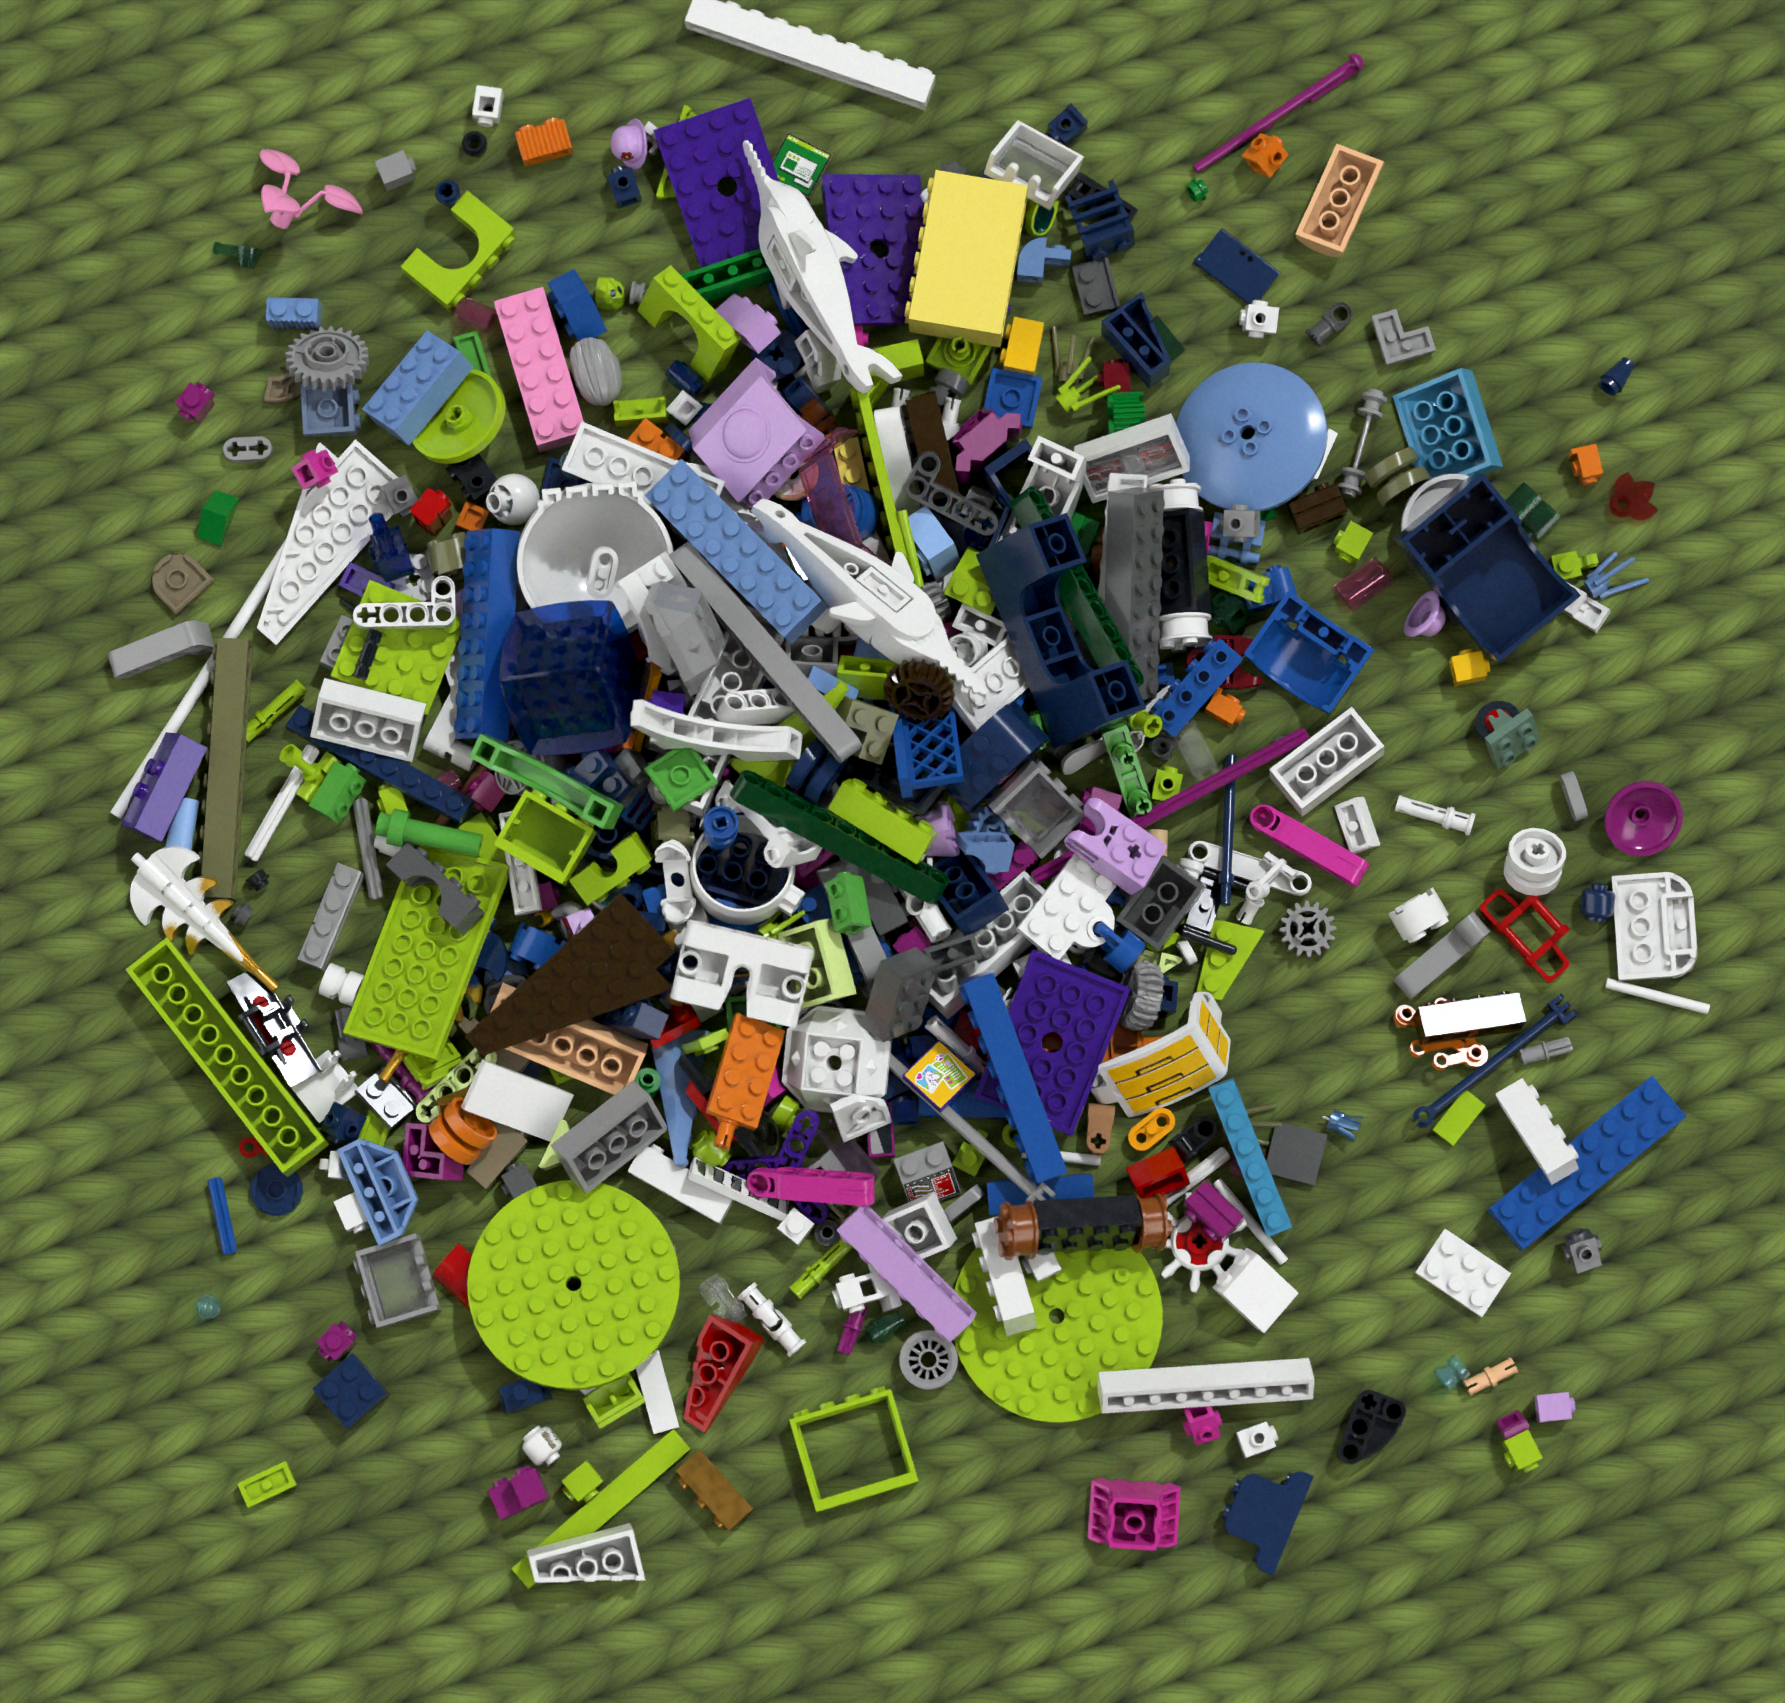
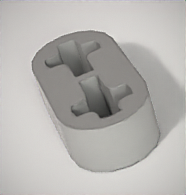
[223,436,273,463]
[1559,771,1588,822]
[943,1184,986,1223]

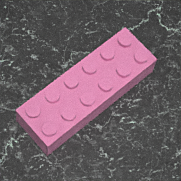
[494,287,584,453]

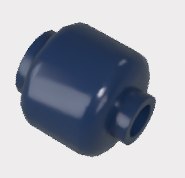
[1580,883,1616,922]

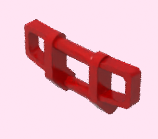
[1479,889,1570,984]

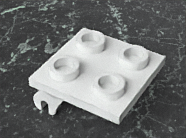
[292,1050,358,1123]

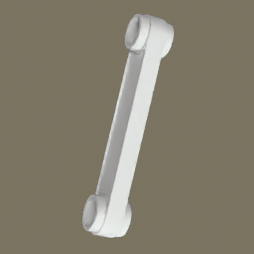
[1188,841,1312,896]

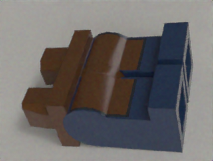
[779,375,840,453]

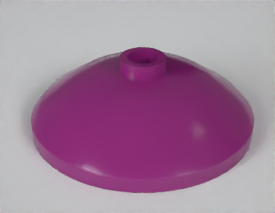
[1604,781,1683,856]

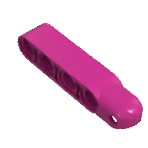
[1250,804,1370,888]
[747,1167,875,1206]

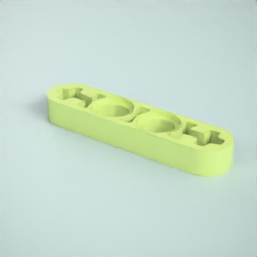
[416,1048,497,1124]

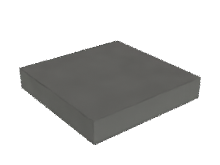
[1266,1121,1327,1186]

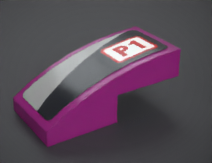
[867,1101,895,1159]

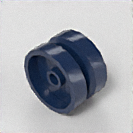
[784,737,848,805]

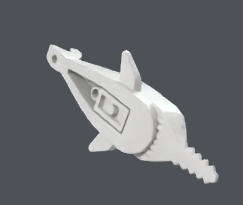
[743,140,903,394]
[747,499,988,696]

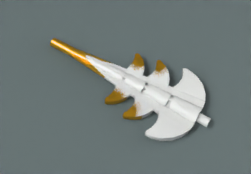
[130,845,280,993]

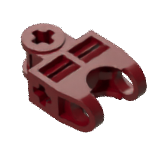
[1185,635,1262,690]

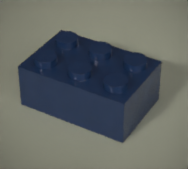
[932,849,1009,936]

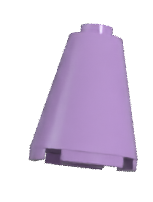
[915,805,960,857]

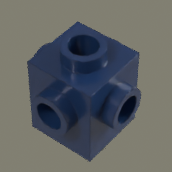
[320,1101,367,1145]

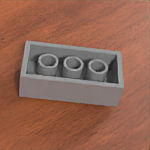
[551,1081,668,1194]

